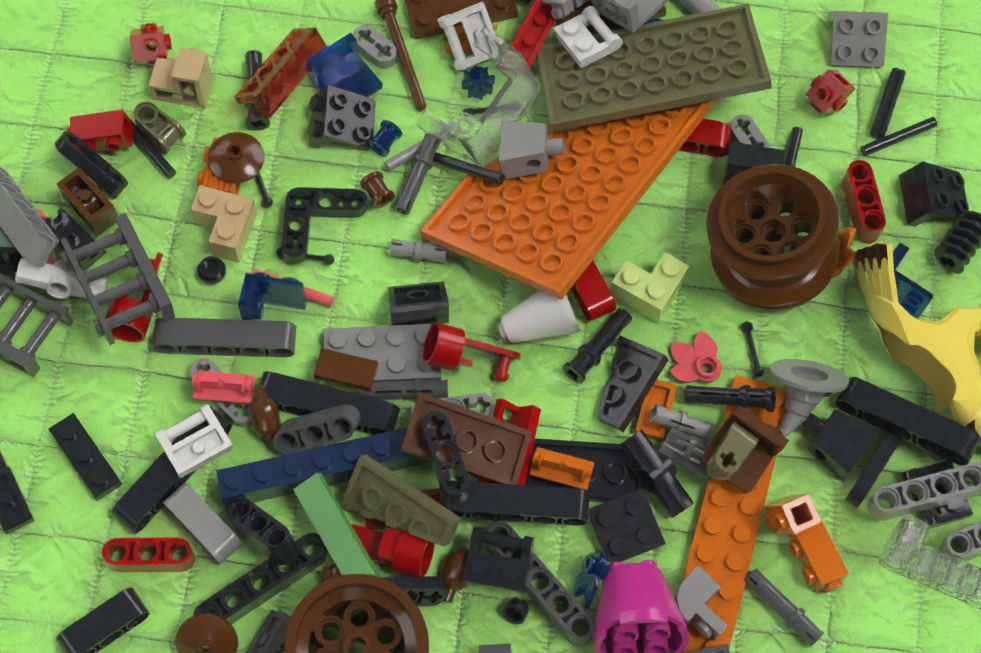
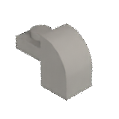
[675,565,728,641]

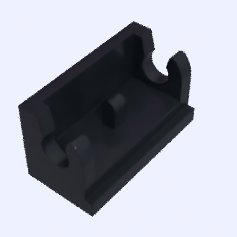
[44,208,106,271]

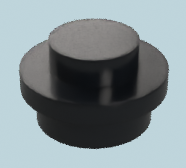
[197,256,226,284]

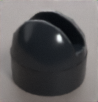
[502,597,529,624]

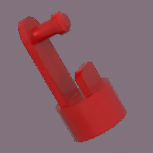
[105,252,163,342]
[422,322,521,382]
[350,523,435,577]

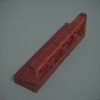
[234,27,328,118]

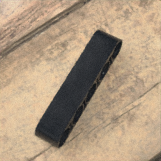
[254,371,400,435]
[835,377,981,466]
[111,406,233,534]
[440,481,590,526]
[193,533,328,624]

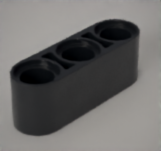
[226,498,299,565]
[56,587,150,653]

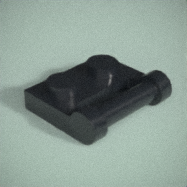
[901,460,973,530]
[463,526,535,593]

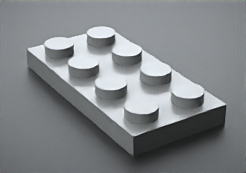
[323,324,441,386]

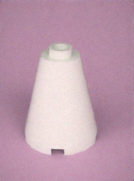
[497,290,581,344]

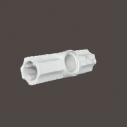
[15,258,108,299]

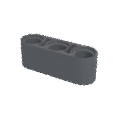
[273,404,361,455]

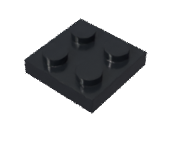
[589,488,666,566]

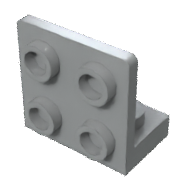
[592,0,668,33]
[828,11,888,67]

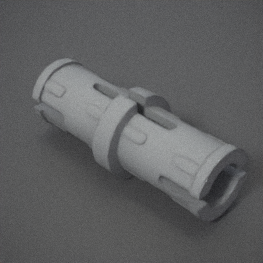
[389,238,448,263]
[649,404,711,440]

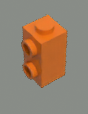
[764,494,821,534]
[788,519,849,593]

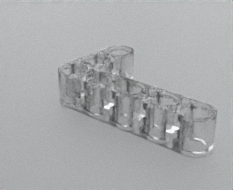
[879,517,981,609]

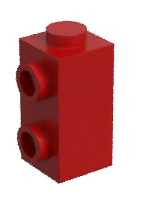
[67,109,133,152]

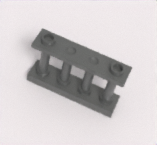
[59,213,175,345]
[0,274,73,378]

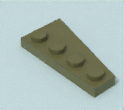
[340,455,461,547]

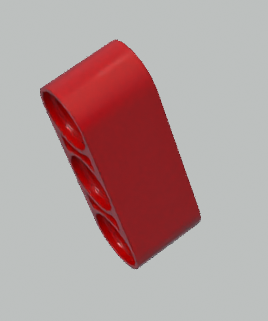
[678,119,731,157]
[842,160,886,244]
[571,260,616,322]
[102,537,196,573]

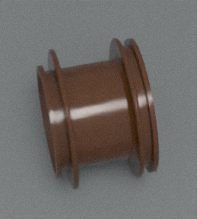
[706,164,840,311]
[284,574,429,653]

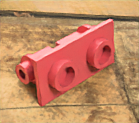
[192,371,255,404]

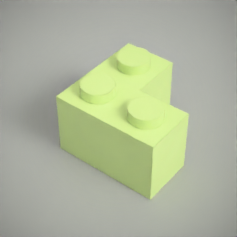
[610,252,690,324]

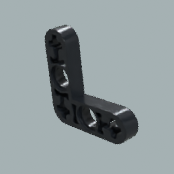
[282,187,368,264]

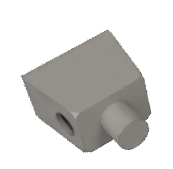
[499,121,565,179]

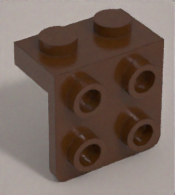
[701,405,789,494]

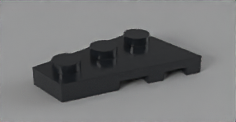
[597,335,669,433]

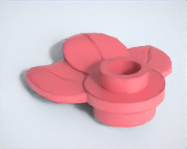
[670,331,722,383]

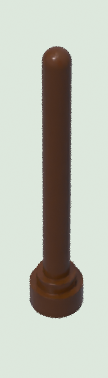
[374,0,426,111]

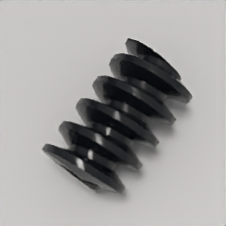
[934,210,981,274]

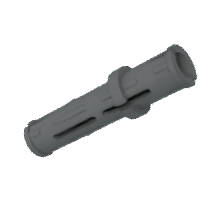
[393,133,441,215]
[359,378,448,399]
[744,568,824,647]

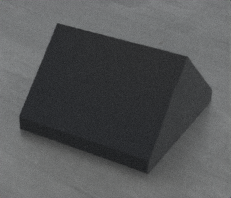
[722,141,785,185]
[388,281,449,325]

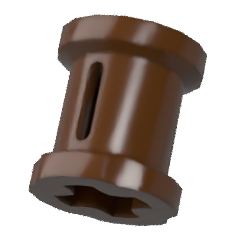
[360,171,395,208]

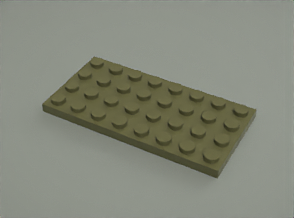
[537,3,772,132]

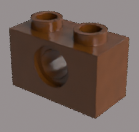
[56,167,118,237]

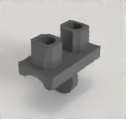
[658,427,708,479]

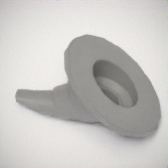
[769,359,849,437]

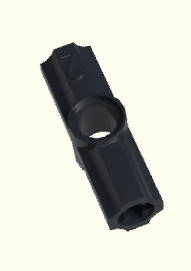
[620,429,694,518]

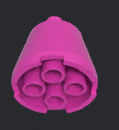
[593,560,689,653]

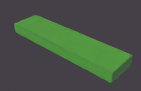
[293,473,381,577]

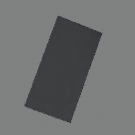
[525,438,645,503]

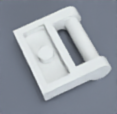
[437,2,502,71]
[554,6,623,68]
[154,403,234,478]

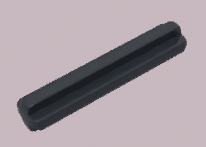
[870,67,906,139]

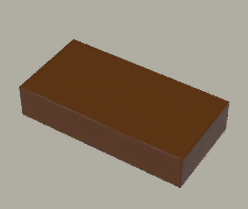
[313,348,379,392]

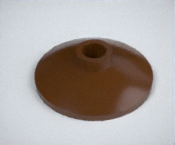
[208,132,264,183]
[175,614,238,653]

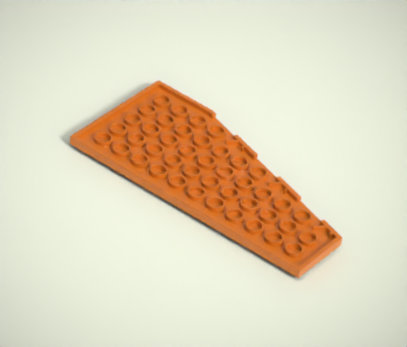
[420,99,718,300]

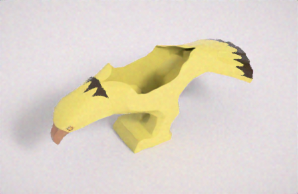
[852,241,981,448]

